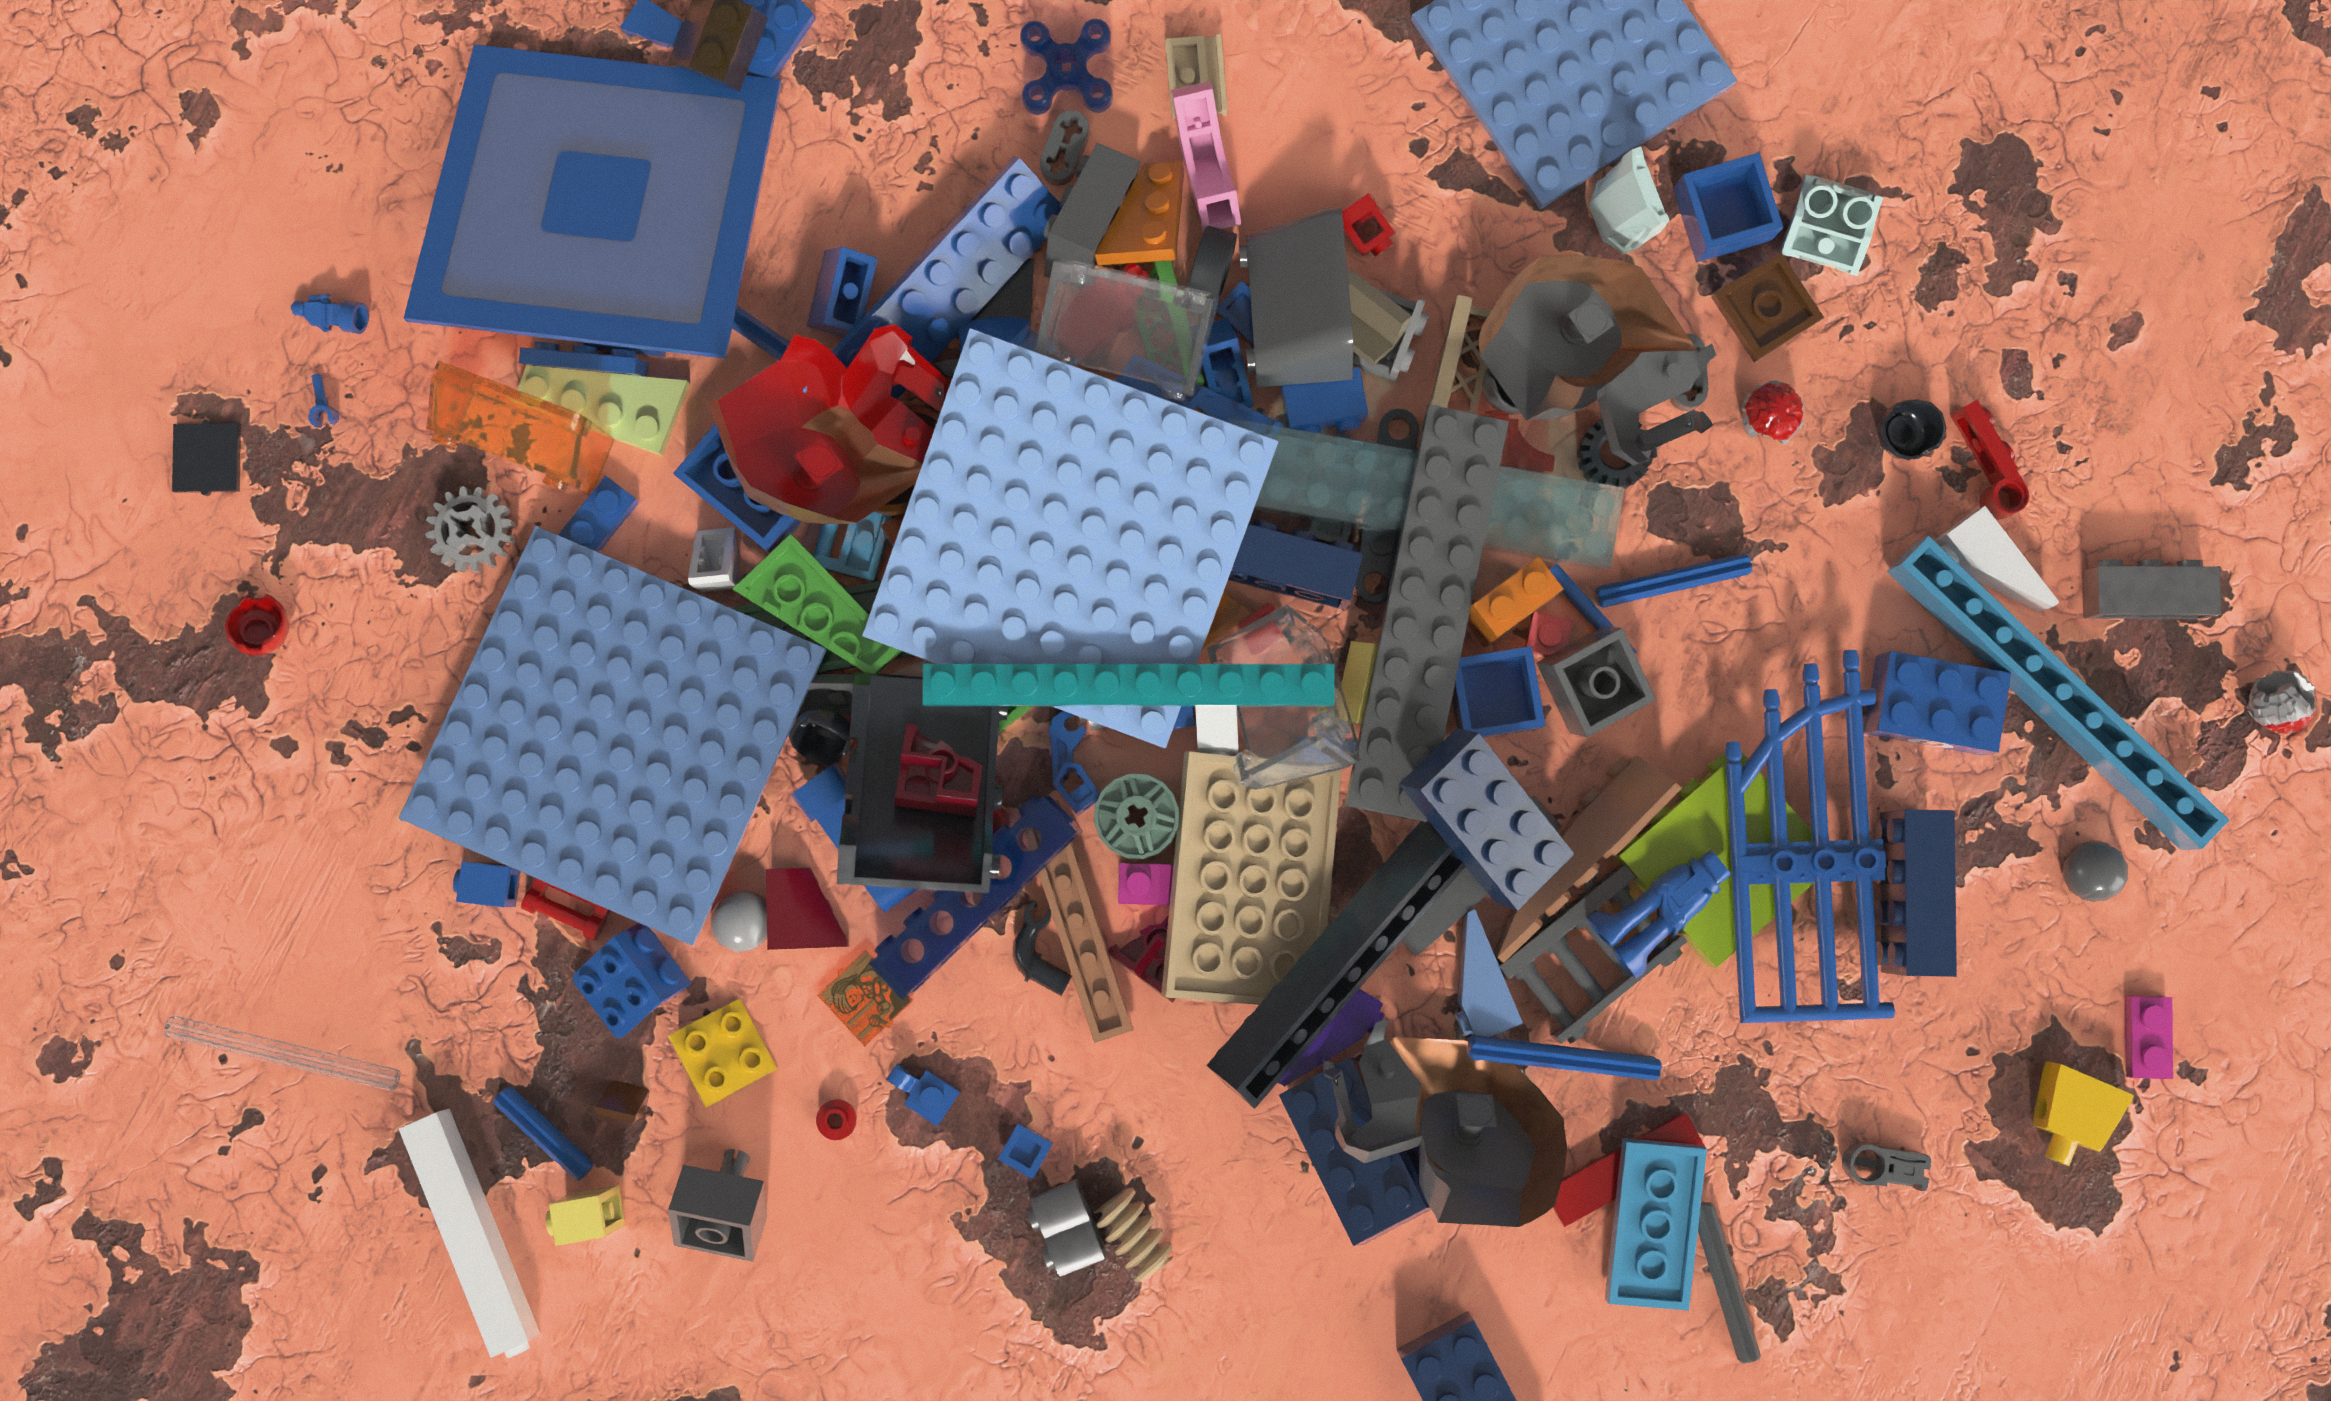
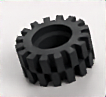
[1577,419,1653,491]

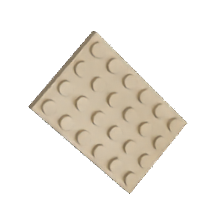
[1161,751,1342,1005]

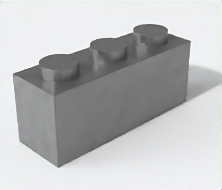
[2082,559,2221,619]

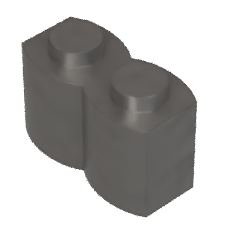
[1026,1178,1107,1277]

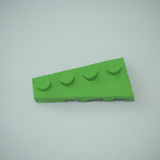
[733,534,902,674]

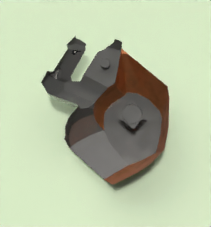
[1322,1020,1567,1227]

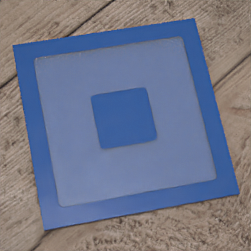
[403,44,782,359]

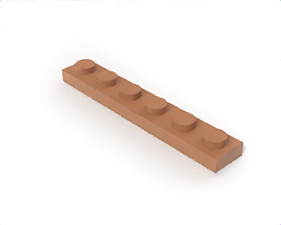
[1019,800,1134,1043]

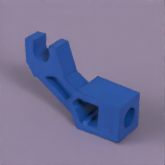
[1048,711,1100,816]

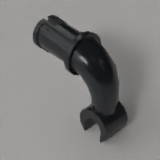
[1012,901,1072,996]

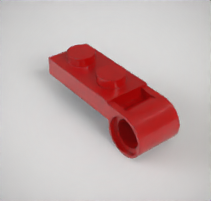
[1950,400,2030,520]

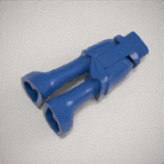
[1586,850,1731,979]

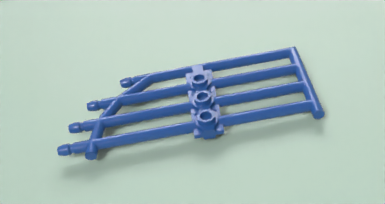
[1725,650,1895,1024]

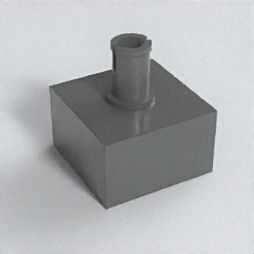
[668,1149,767,1262]

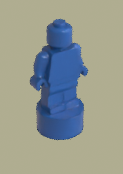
[291,293,369,334]

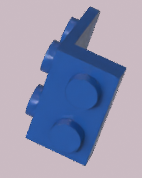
[573,923,692,1038]

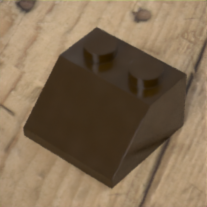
[668,0,768,92]

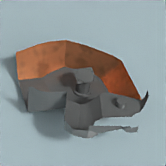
[1479,255,1717,465]

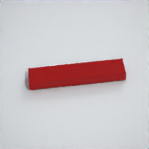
[1553,1112,1706,1227]

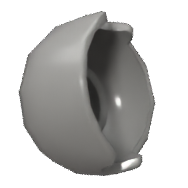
[710,891,767,953]

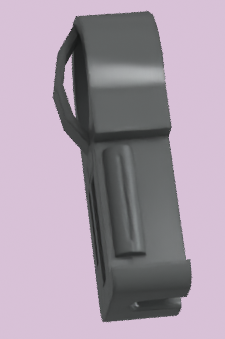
[1842,1142,1931,1191]

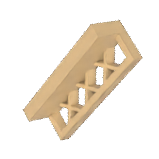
[1429,295,1492,414]

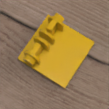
[668,998,777,1108]

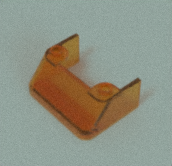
[426,361,615,496]

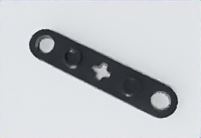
[1355,409,1419,604]

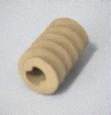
[1093,1187,1174,1283]

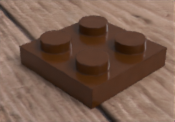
[1711,252,1824,363]

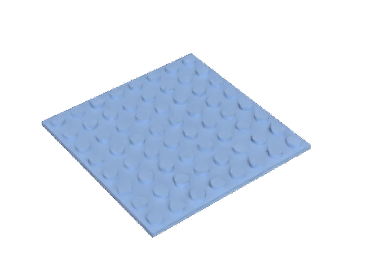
[862,328,1279,749]

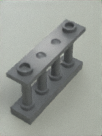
[1497,865,1688,1044]

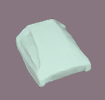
[1589,146,1670,254]
[1780,174,1883,276]

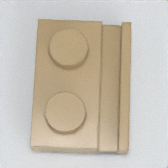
[1165,34,1228,120]

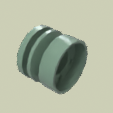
[1094,773,1179,860]

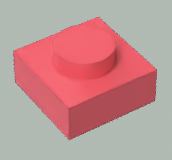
[1524,612,1573,657]

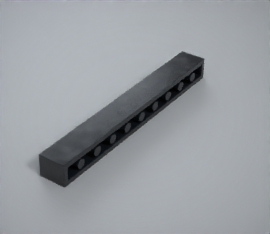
[1206,819,1466,1109]

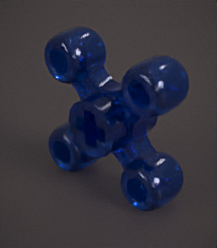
[1020,18,1114,115]

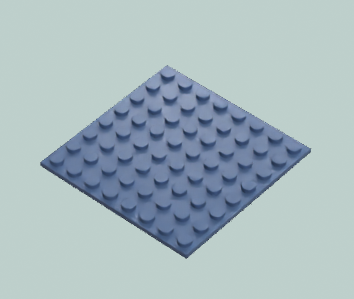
[398,526,827,946]

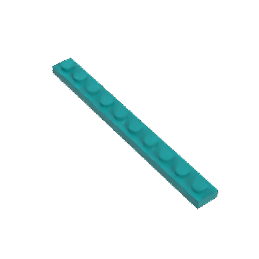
[923,664,1335,707]

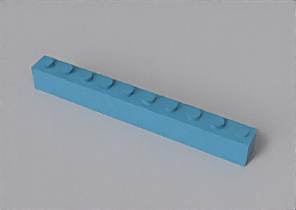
[1886,536,2230,850]

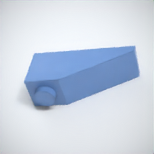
[1455,909,1523,1037]

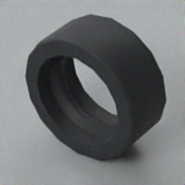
[1186,225,1237,307]

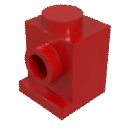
[1342,193,1397,257]

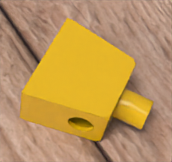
[2032,1061,2134,1166]

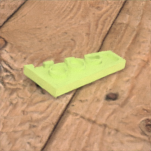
[512,365,690,456]

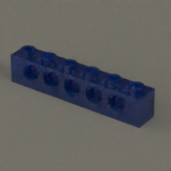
[869,796,1083,1000]

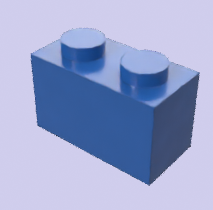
[807,246,878,338]
[1280,367,1368,439]

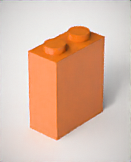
[1467,556,1563,648]

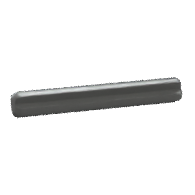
[1698,1202,1761,1364]

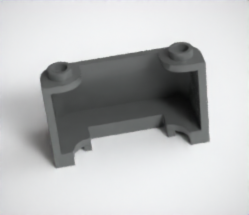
[1239,207,1353,387]

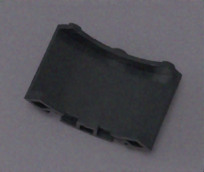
[837,672,1008,893]

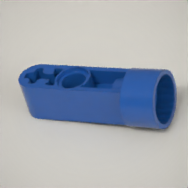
[791,762,918,912]

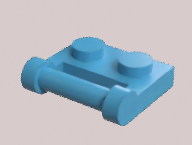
[810,512,895,582]

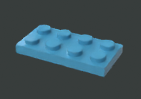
[1605,1138,1707,1311]

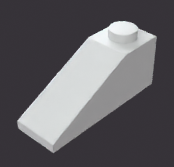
[1934,506,2059,612]

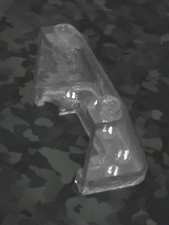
[1035,259,1220,401]
[1207,604,1362,790]

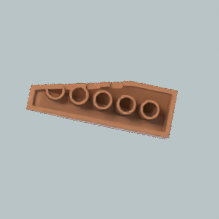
[1494,756,1682,963]

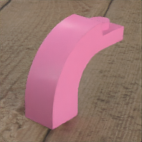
[1171,81,1241,232]

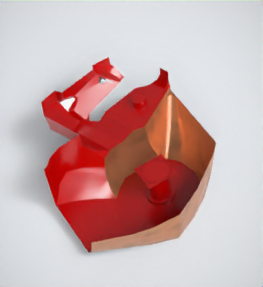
[708,324,953,524]

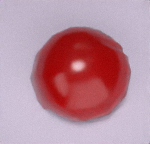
[224,594,290,656]

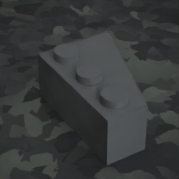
[1044,143,1140,292]

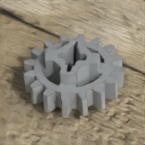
[425,486,516,573]

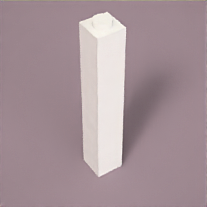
[399,1108,540,1359]

